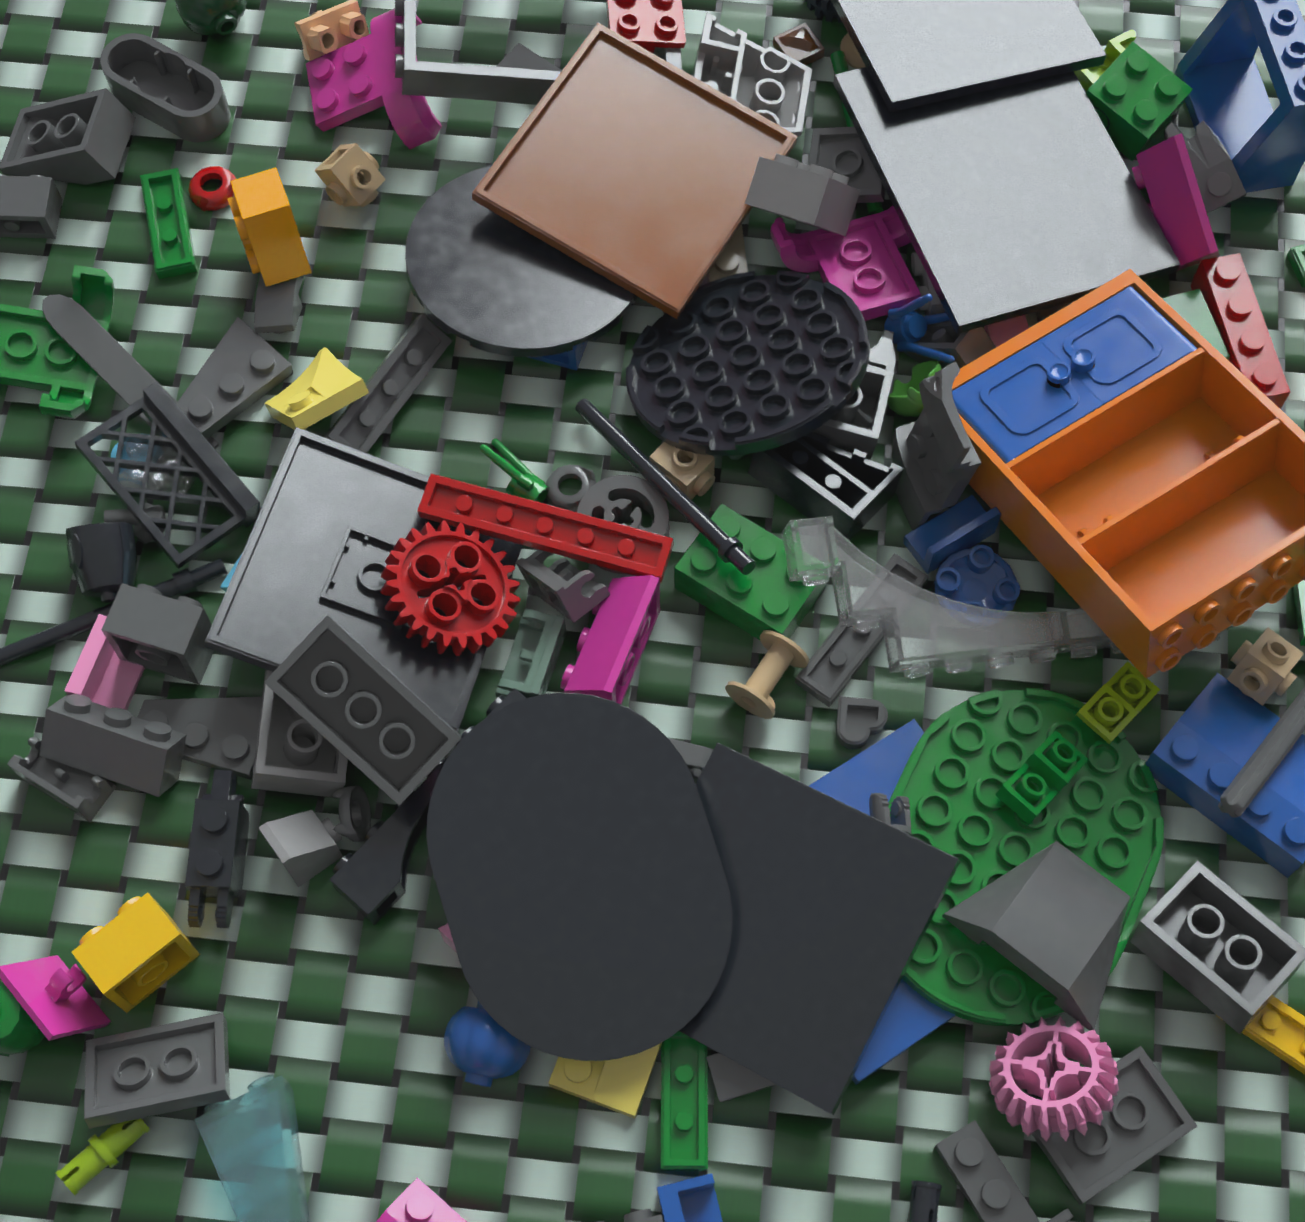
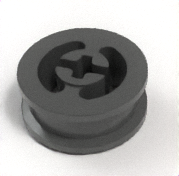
[577,475,670,574]

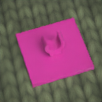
[0,955,111,1041]

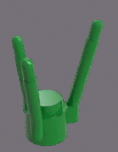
[480,438,550,503]

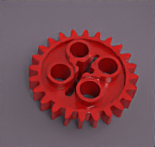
[381,521,520,656]

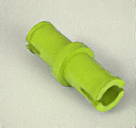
[55,1118,150,1196]

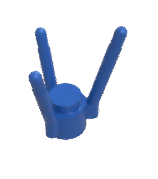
[884,294,955,363]

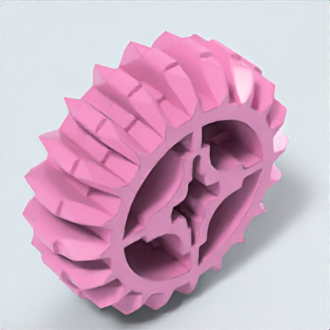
[989,1016,1119,1142]

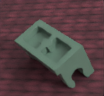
[495,609,567,698]

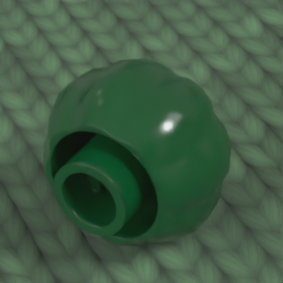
[175,0,247,36]

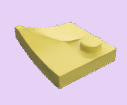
[265,347,369,430]
[548,1042,662,1119]

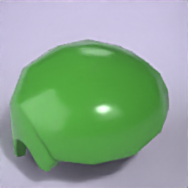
[887,361,942,417]

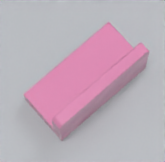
[64,614,145,710]

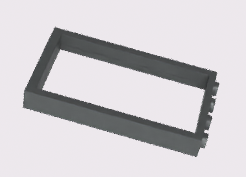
[395,0,682,104]

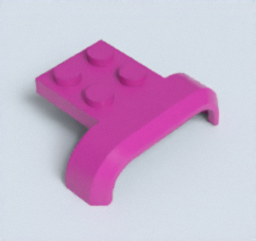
[306,8,442,149]
[771,206,921,321]

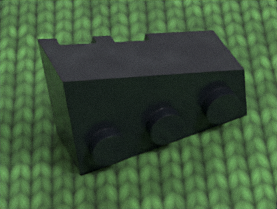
[748,432,904,546]

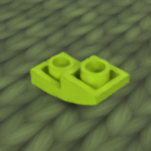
[1076,661,1161,744]

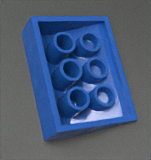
[1145,672,1305,878]

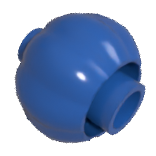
[444,1001,531,1088]

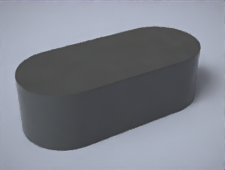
[100,33,231,142]

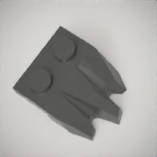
[1163,120,1247,214]

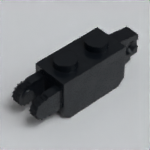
[185,770,249,928]

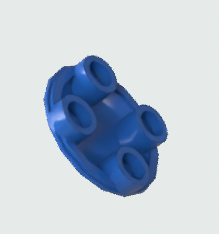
[934,545,1020,628]

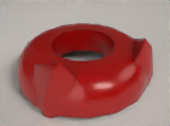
[188,166,236,211]

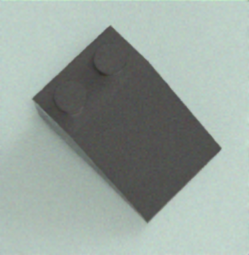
[0,88,136,185]

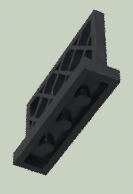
[75,381,260,569]

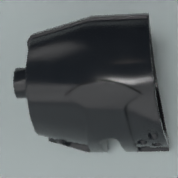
[66,522,137,603]

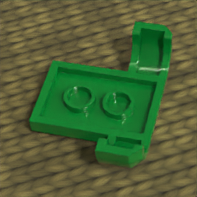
[0,265,114,419]

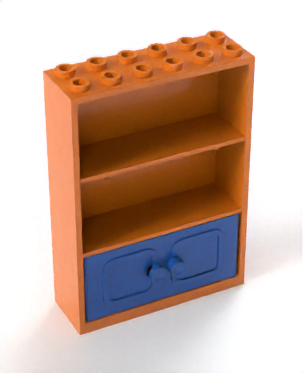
[952,269,1305,679]

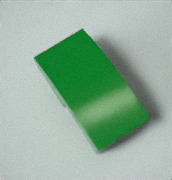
[995,730,1089,825]

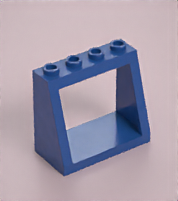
[1175,0,1305,193]

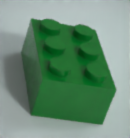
[674,503,829,640]

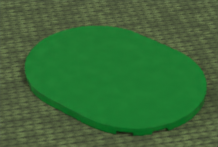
[888,688,1164,1026]

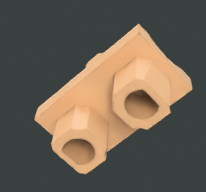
[294,0,369,61]

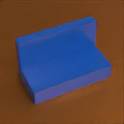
[903,495,1001,574]

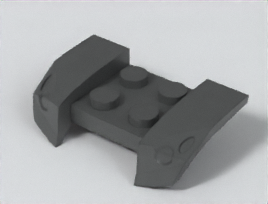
[893,362,981,531]

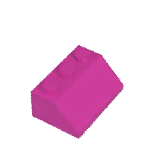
[1132,133,1220,271]
[560,575,660,705]

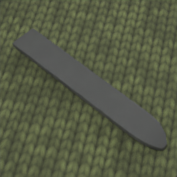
[42,294,219,454]

